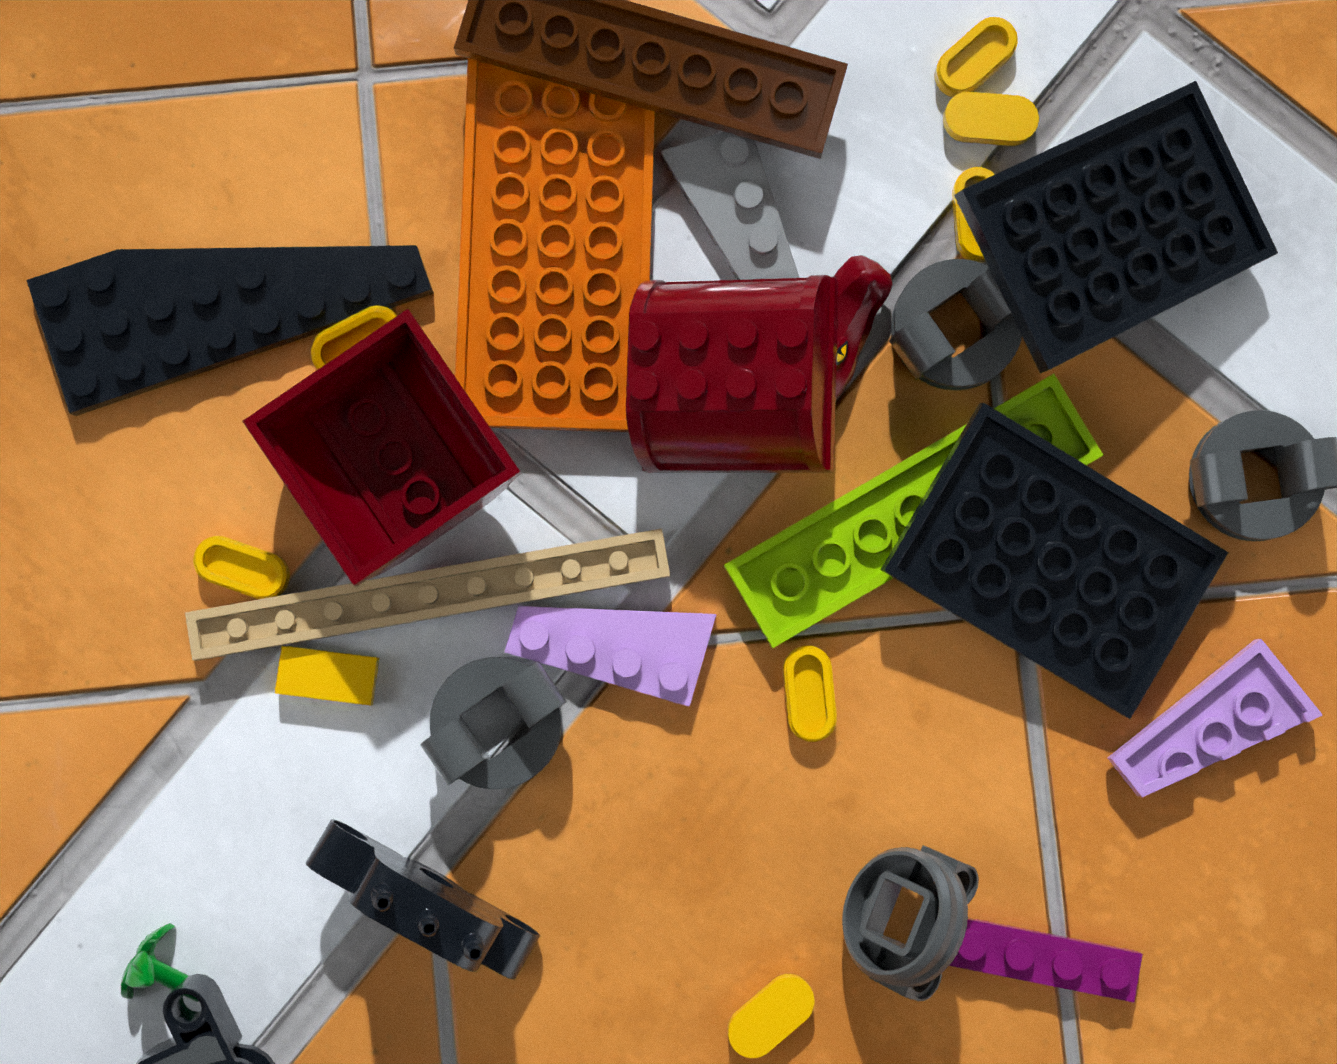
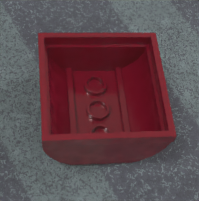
[626,275,838,473]
[242,309,522,587]

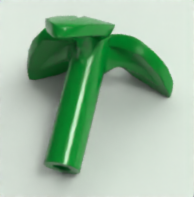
[121,923,198,1002]

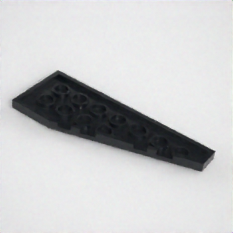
[26,245,434,416]

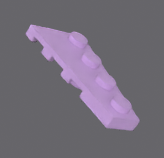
[505,606,716,707]
[1107,639,1323,797]

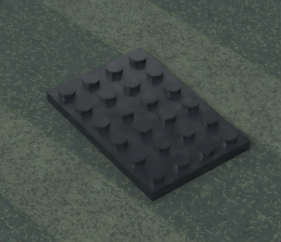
[954,81,1278,373]
[881,403,1229,719]

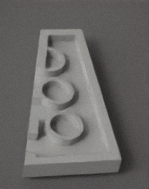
[660,132,800,280]

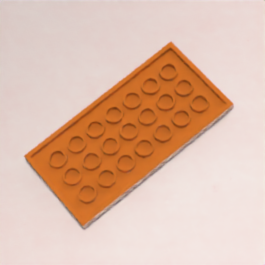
[455,58,655,432]

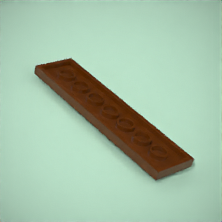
[454,0,848,159]

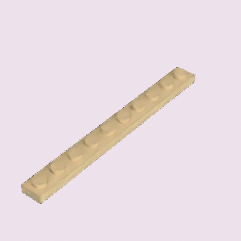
[185,528,670,661]

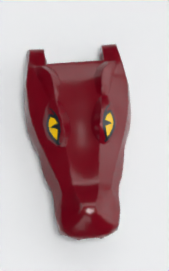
[834,255,893,400]

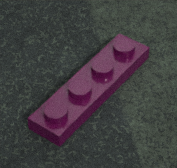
[949,917,1143,1003]

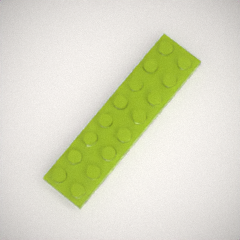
[724,374,1103,648]

